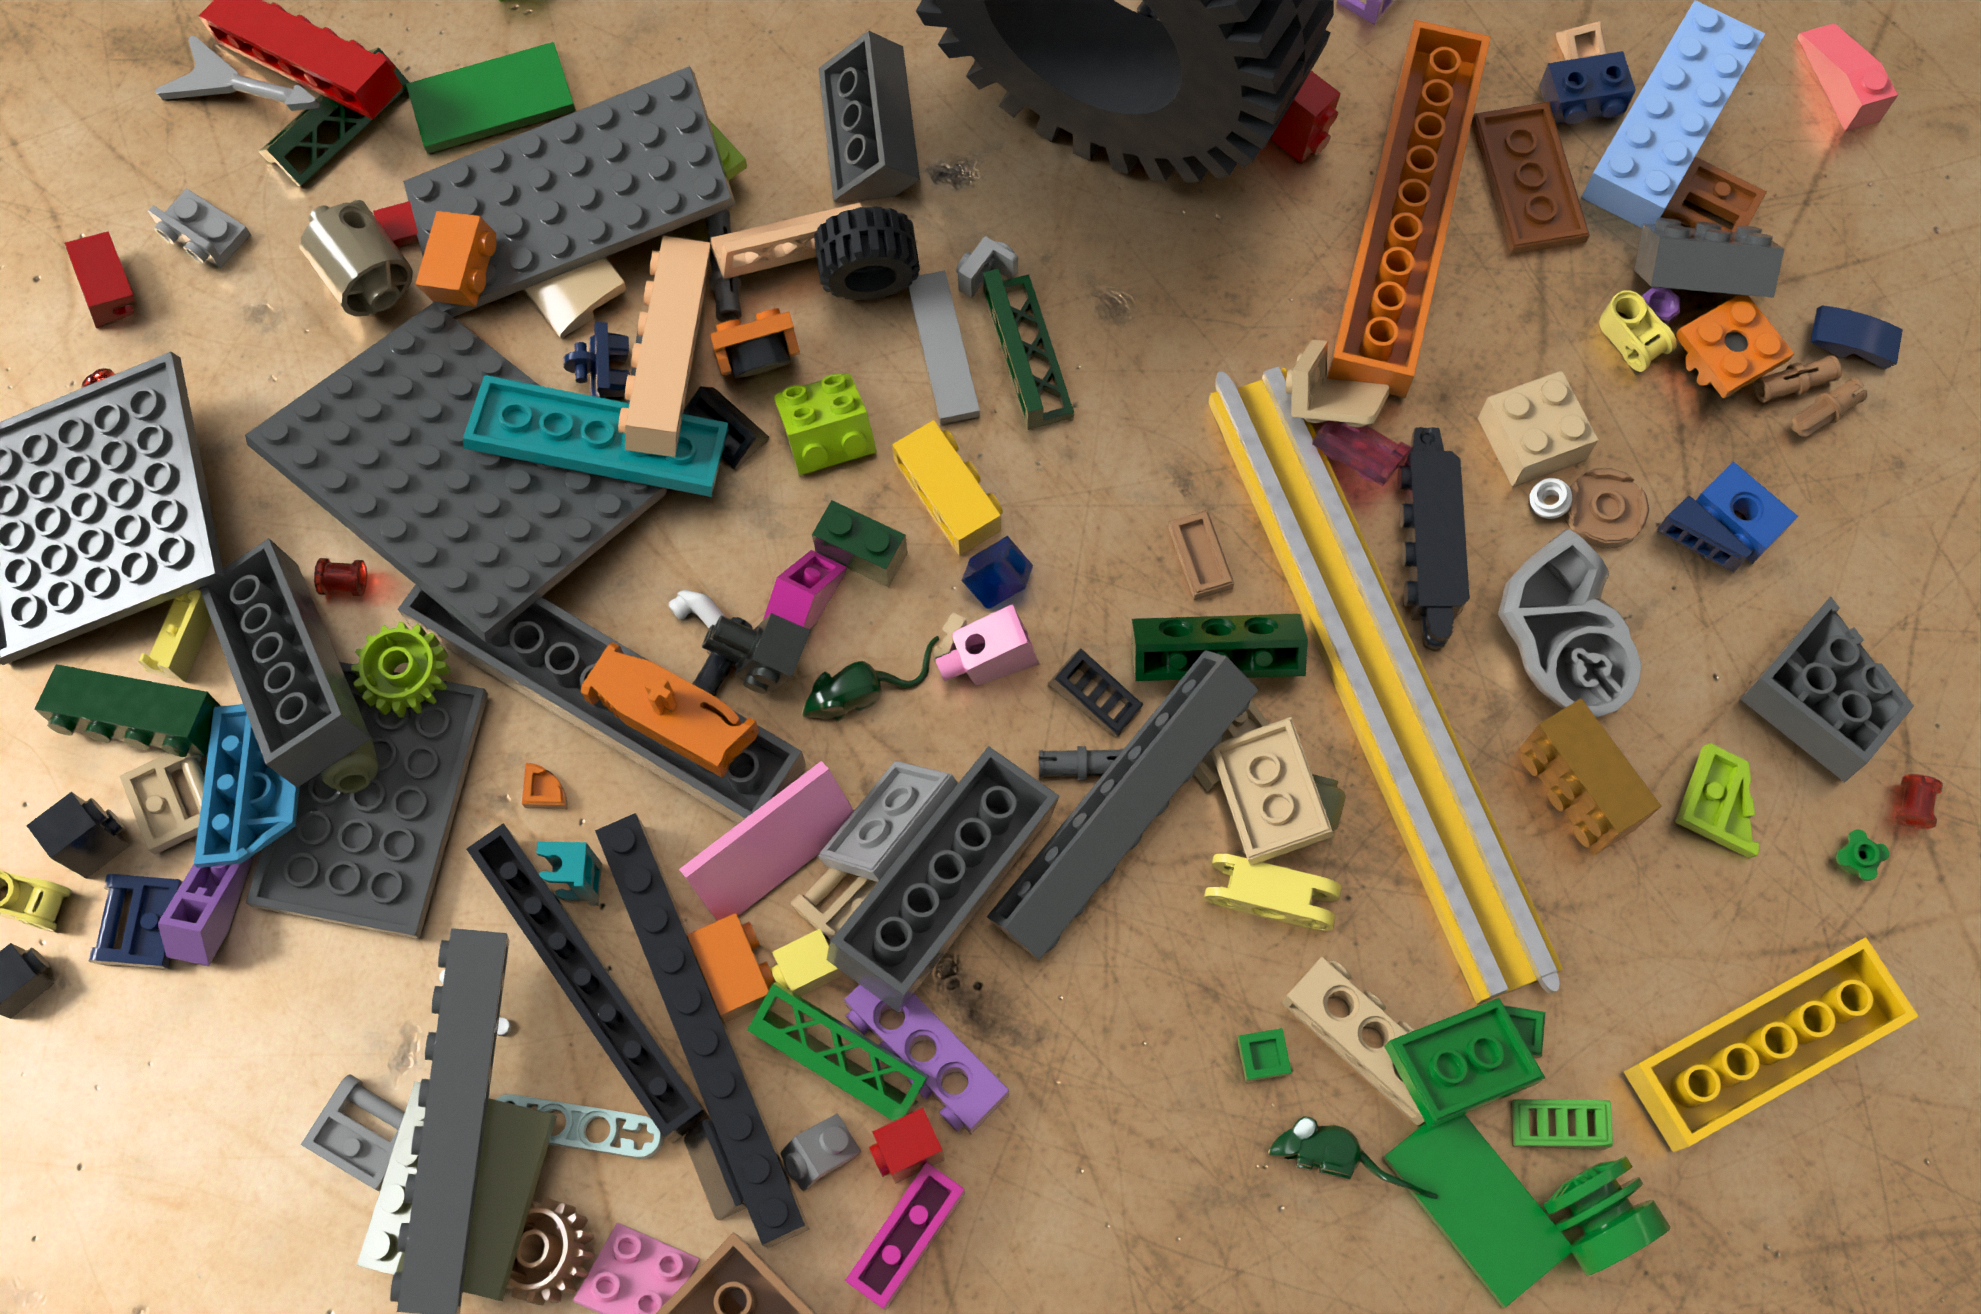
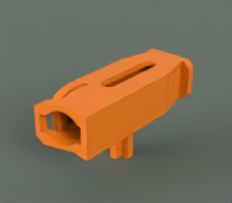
[580,642,759,778]

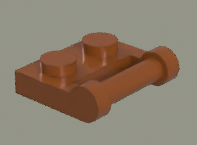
[1661,156,1767,232]

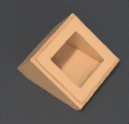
[1555,21,1607,60]

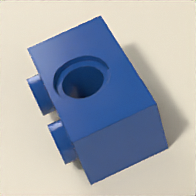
[1696,461,1798,564]

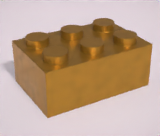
[1519,698,1662,855]

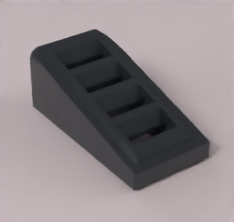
[1048,648,1144,737]

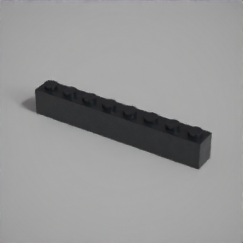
[466,823,709,1144]

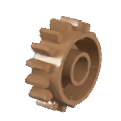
[507,1198,594,1306]

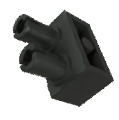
[702,613,811,694]

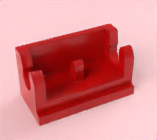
[64,231,135,328]

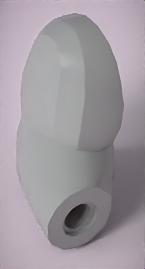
[1498,529,1641,717]

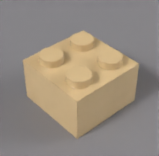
[1478,370,1598,488]

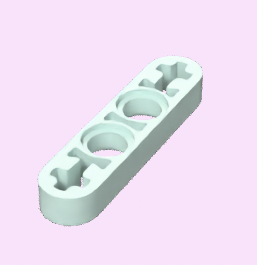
[495,1094,664,1159]

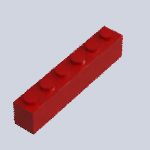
[199,0,403,120]

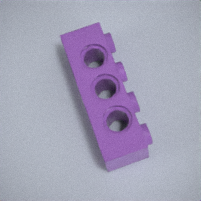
[844,984,1009,1134]

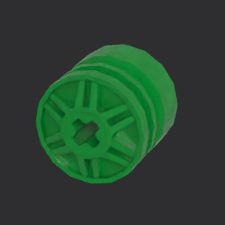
[1543,1156,1671,1276]

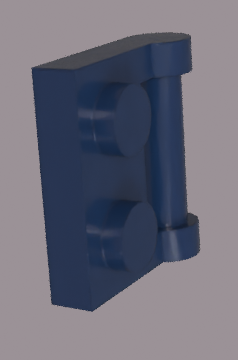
[88,874,183,969]

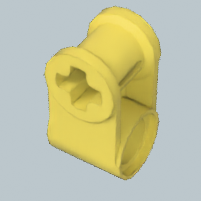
[1599,290,1677,372]
[0,870,72,932]

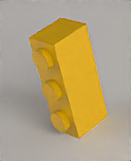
[892,420,1003,556]

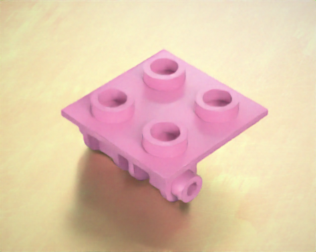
[573,1223,699,1314]

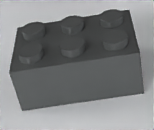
[1634,218,1784,298]

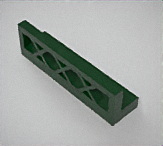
[259,47,410,186]
[983,268,1074,430]

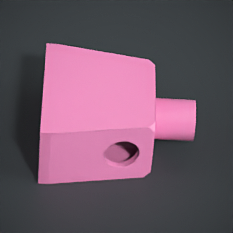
[935,604,1039,685]

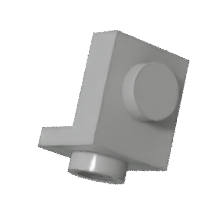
[956,236,1018,298]
[780,1113,861,1191]

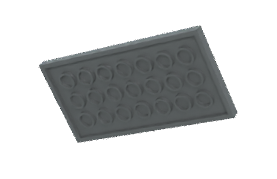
[403,66,736,317]

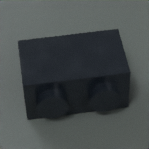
[26,792,130,879]

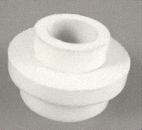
[1530,478,1573,519]

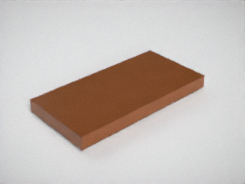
[1472,102,1590,255]

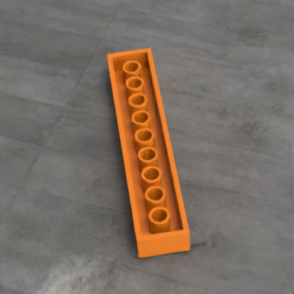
[1327,20,1491,398]

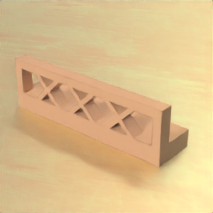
[710,203,862,279]

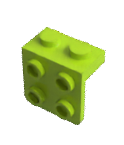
[774,373,877,476]

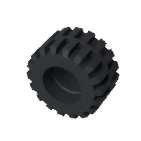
[814,206,920,300]

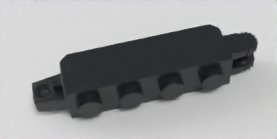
[1397,427,1470,651]

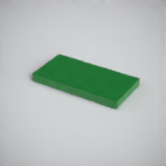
[406,42,576,154]
[1382,1114,1572,1308]

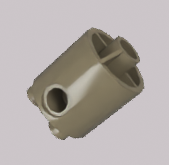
[299,200,413,316]

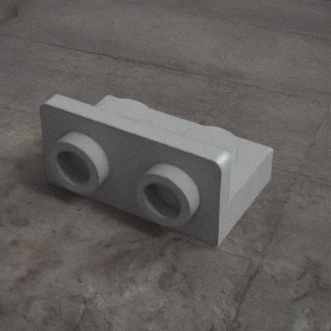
[148,188,251,269]

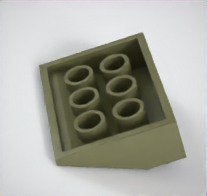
[356,1081,557,1302]

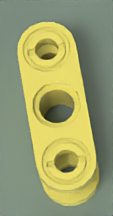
[1204,854,1342,931]

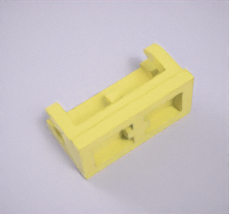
[138,589,212,683]

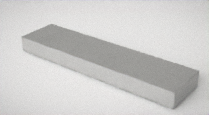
[908,270,980,425]

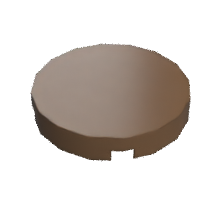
[1565,468,1649,548]

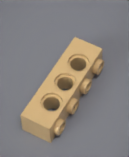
[1281,957,1425,1126]

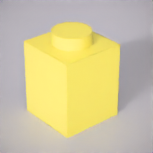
[770,929,842,997]

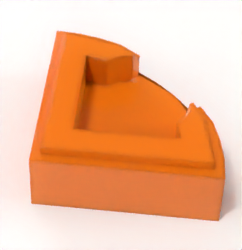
[522,763,568,809]

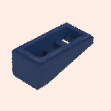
[1657,496,1752,573]

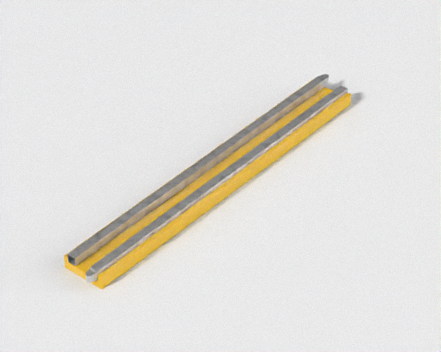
[1208,366,1563,1005]

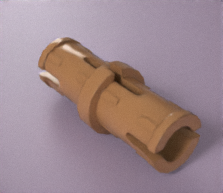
[1754,355,1842,403]

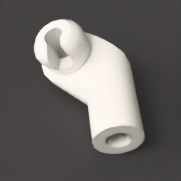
[669,590,727,628]

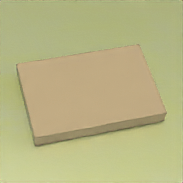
[1211,717,1334,866]

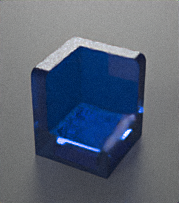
[961,536,1033,609]

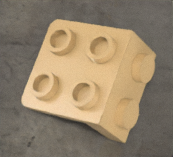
[1286,339,1389,427]

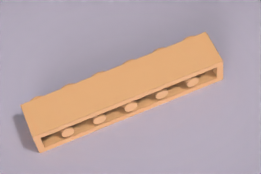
[618,235,711,457]

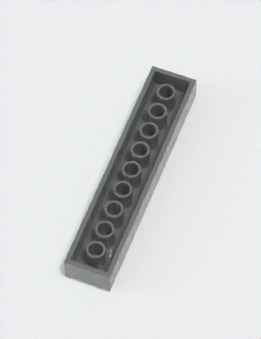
[398,585,806,824]

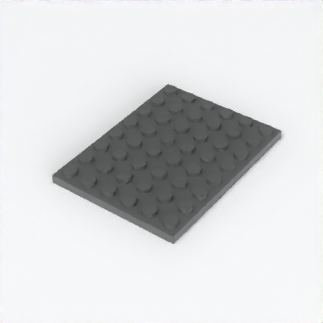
[245,302,667,642]

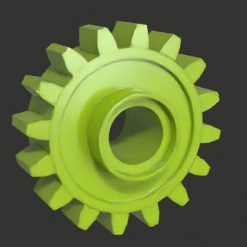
[351,622,451,717]

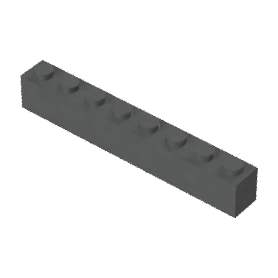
[987,650,1258,960]
[390,928,510,1314]

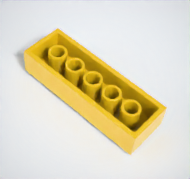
[1623,937,1919,1152]

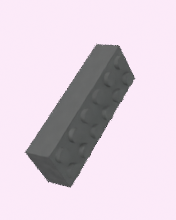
[200,538,371,788]
[826,746,1059,1013]

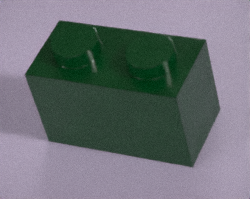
[812,500,908,588]

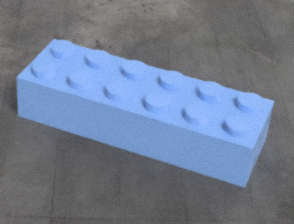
[1581,0,1765,228]

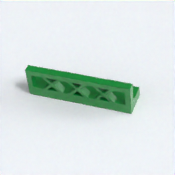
[747,982,929,1121]

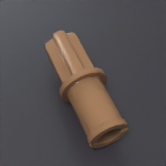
[1791,378,1867,437]

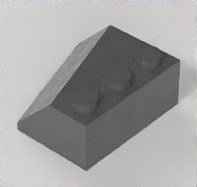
[1740,597,1914,782]

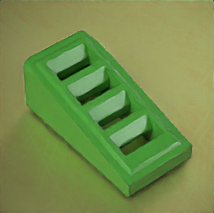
[1512,1099,1613,1150]

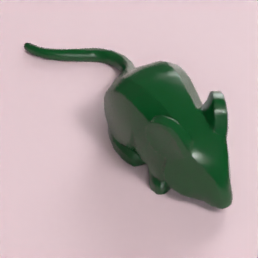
[802,636,939,722]
[1268,1116,1438,1199]

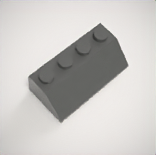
[819,31,920,203]

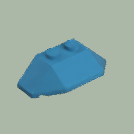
[194,704,300,868]

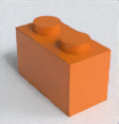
[415,211,497,307]
[687,913,776,1023]

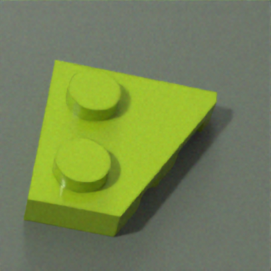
[1675,743,1759,858]

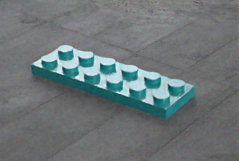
[463,375,728,497]

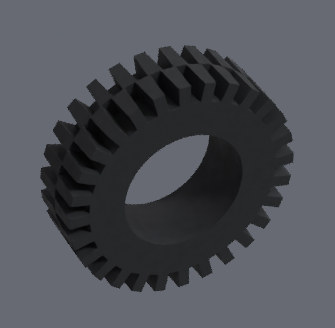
[916,0,1334,183]

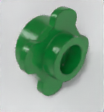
[1836,829,1889,881]

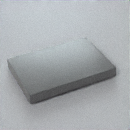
[818,761,958,882]

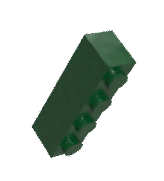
[34,664,221,757]

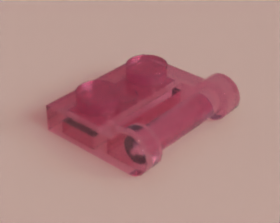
[1312,420,1412,487]

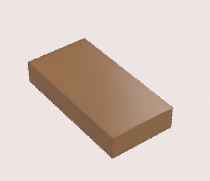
[1167,510,1235,600]

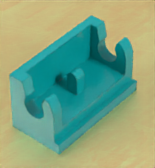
[536,841,602,906]

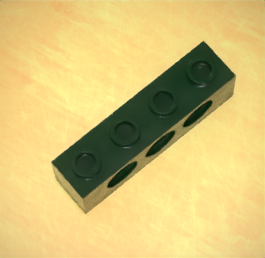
[1131,614,1308,681]

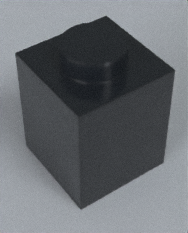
[0,943,54,1019]

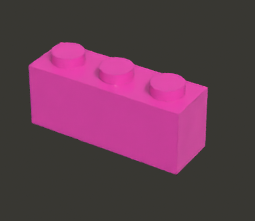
[845,1162,965,1311]

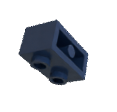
[1539,51,1636,124]

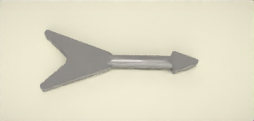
[155,35,320,111]

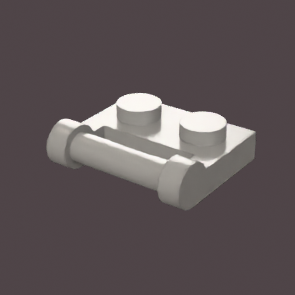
[300,1074,405,1191]

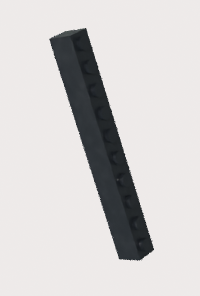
[595,813,810,1249]

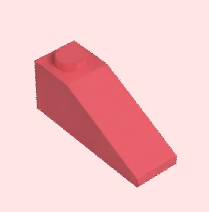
[1797,23,1898,131]

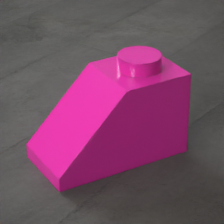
[763,550,847,629]

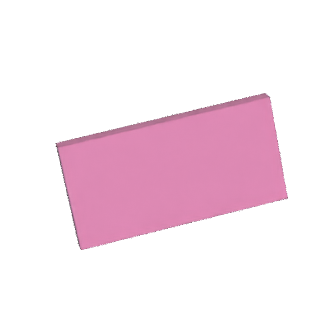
[679,761,854,921]

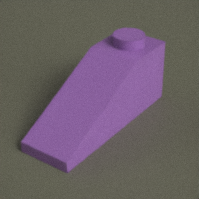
[158,855,254,966]

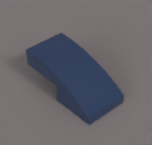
[1810,305,1903,369]

